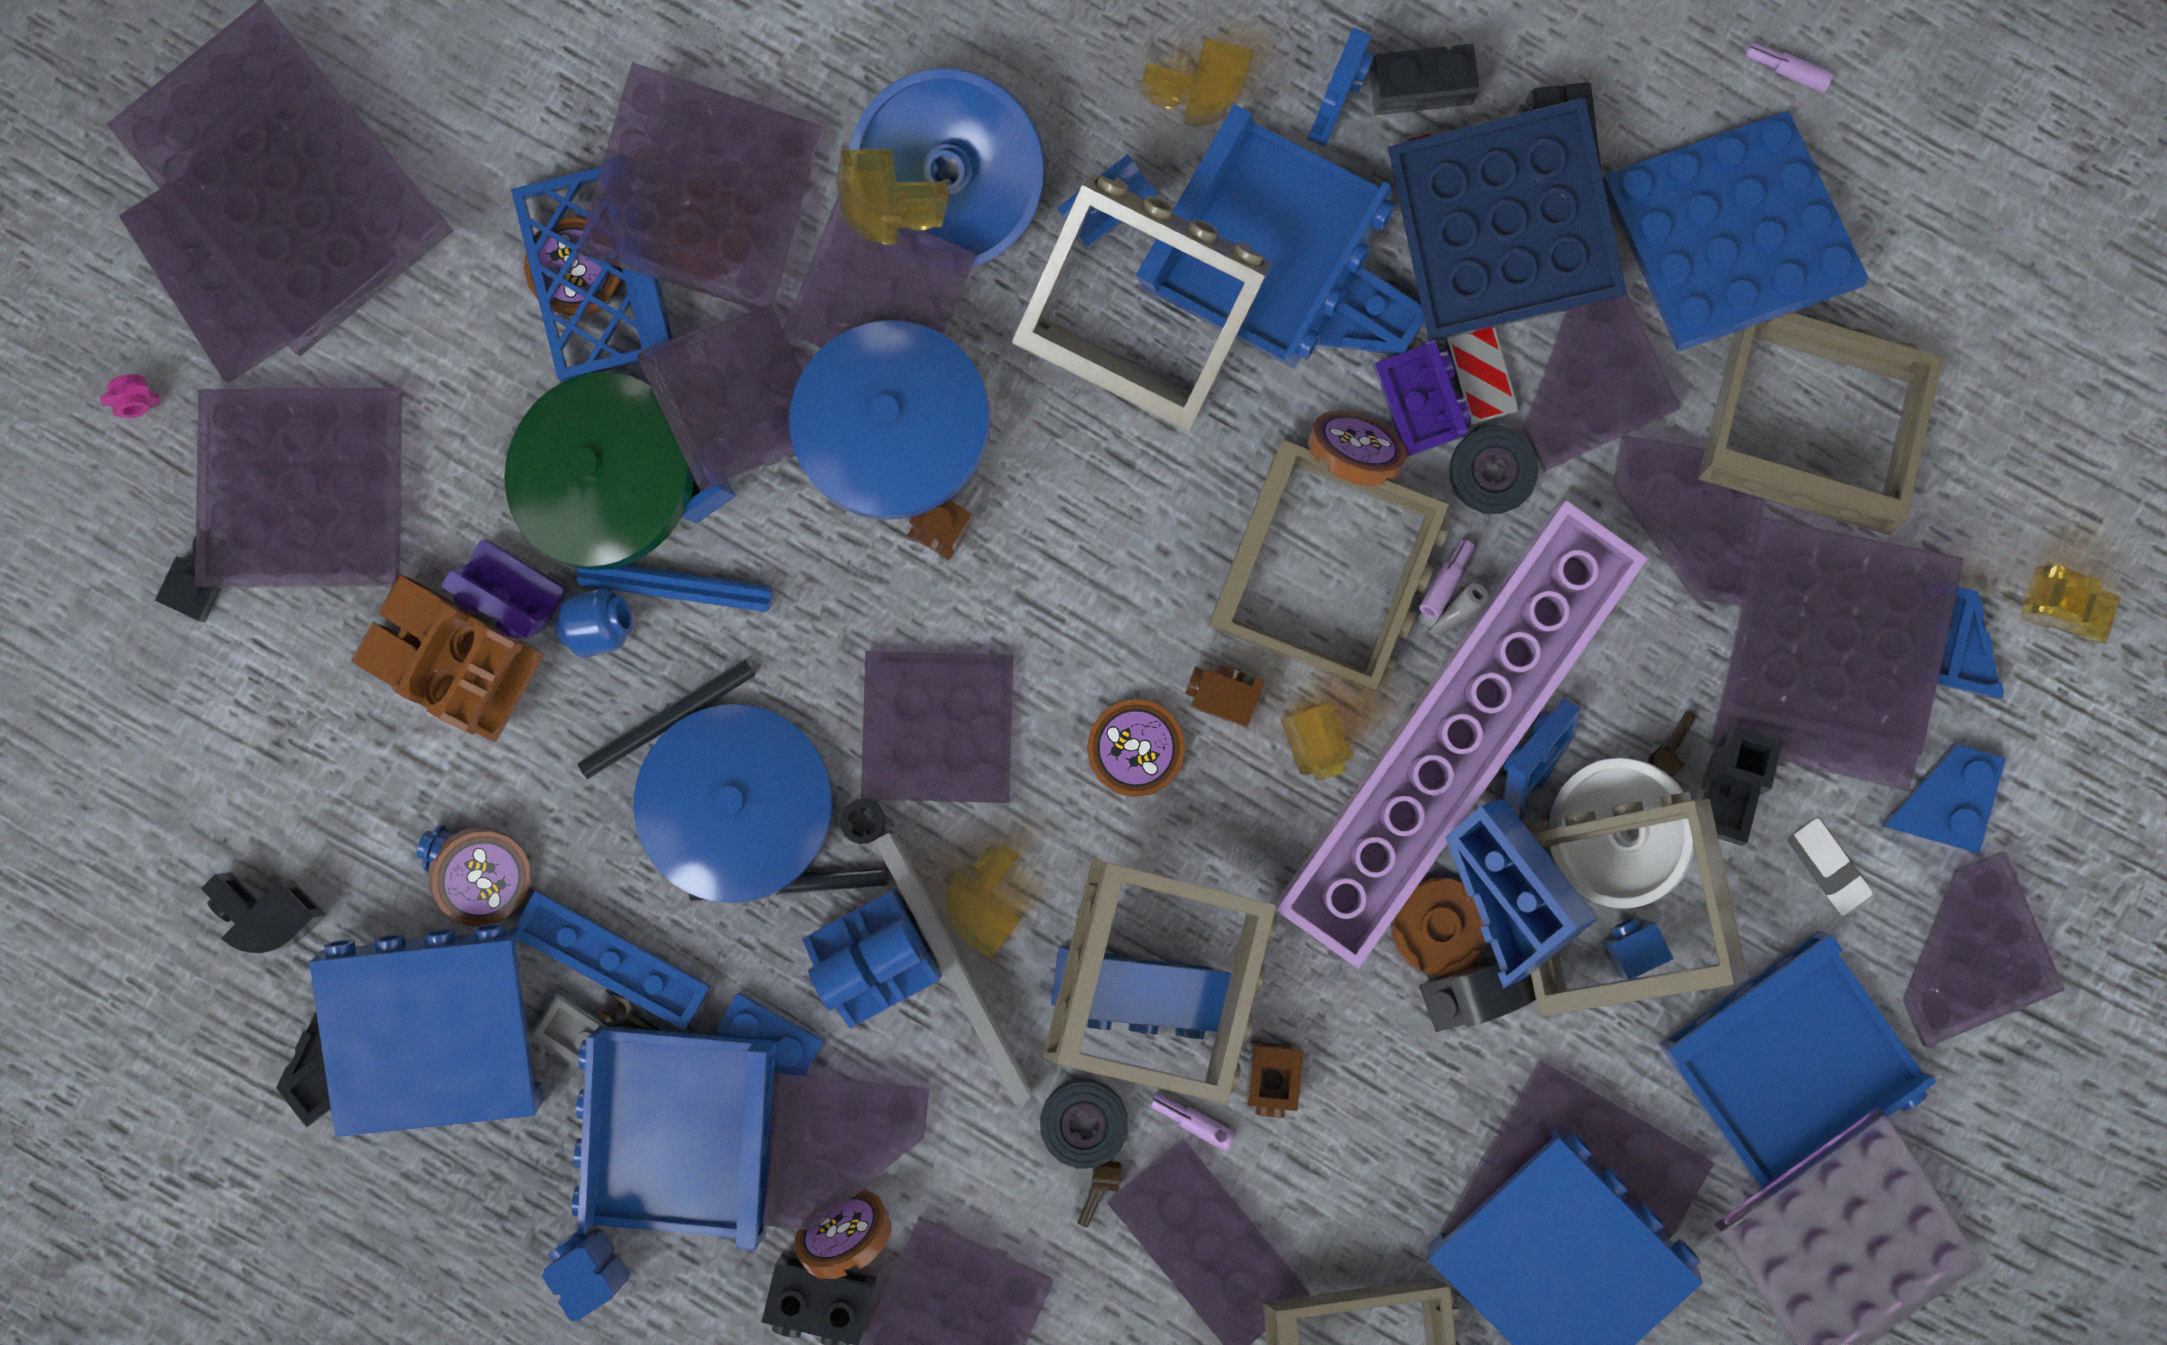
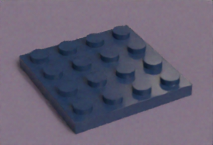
[1388,98,1627,341]

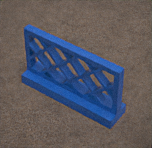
[511,157,678,382]

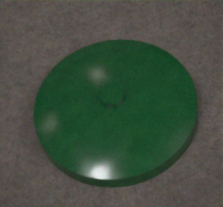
[504,372,696,570]

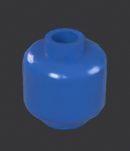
[554,588,633,658]

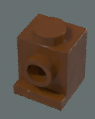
[907,500,975,561]
[1185,664,1265,728]
[1245,1041,1304,1118]

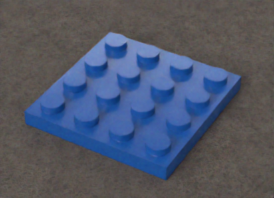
[1603,110,1869,352]

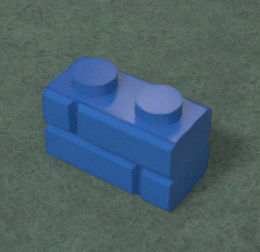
[541,1229,631,1322]

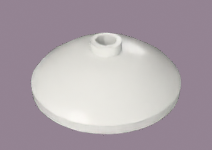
[1549,758,1695,908]

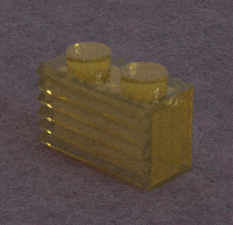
[1280,702,1354,781]

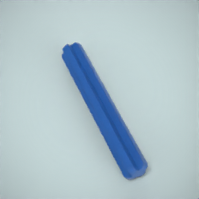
[577,565,773,612]

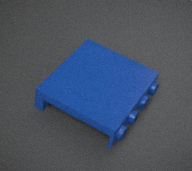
[1136,104,1395,369]
[309,924,544,1137]
[1658,931,1937,1198]
[571,1026,776,1250]
[1428,1125,1703,1345]

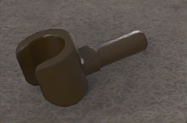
[1648,712,1696,778]
[595,989,662,1031]
[1077,1161,1121,1228]

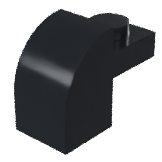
[1701,727,1783,846]
[200,872,327,953]
[1419,956,1536,1032]

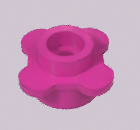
[100,374,161,418]

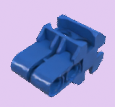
[802,888,942,1028]

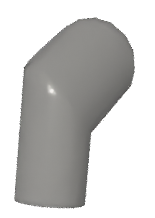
[1417,583,1489,635]

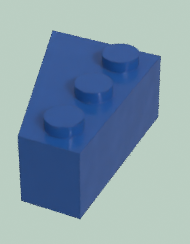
[1446,799,1599,989]
[1051,946,1231,1039]

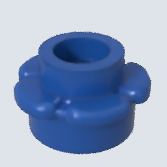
[417,825,454,872]

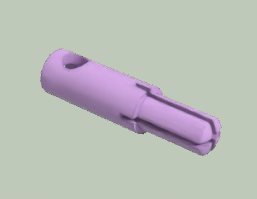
[1745,41,1834,93]
[1419,539,1475,619]
[1150,1093,1236,1152]

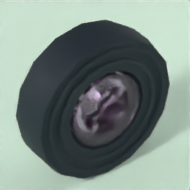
[1449,426,1538,514]
[1040,1079,1128,1169]

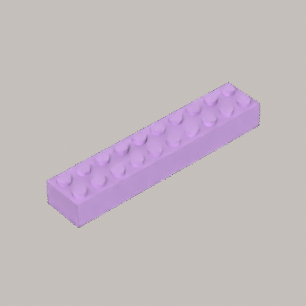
[1274,500,1648,969]

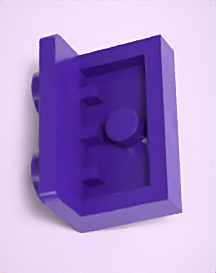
[1373,339,1471,458]
[441,539,567,639]

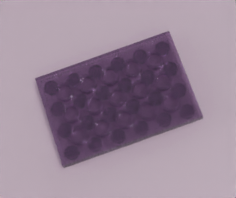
[107,0,454,356]

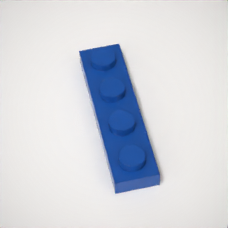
[514,890,711,1031]

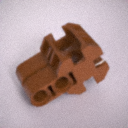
[351,574,544,742]

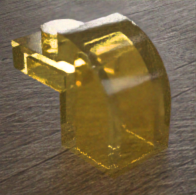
[1141,38,1253,127]
[836,149,949,245]
[2020,566,2121,644]
[947,842,1022,960]

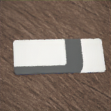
[1788,818,1872,916]

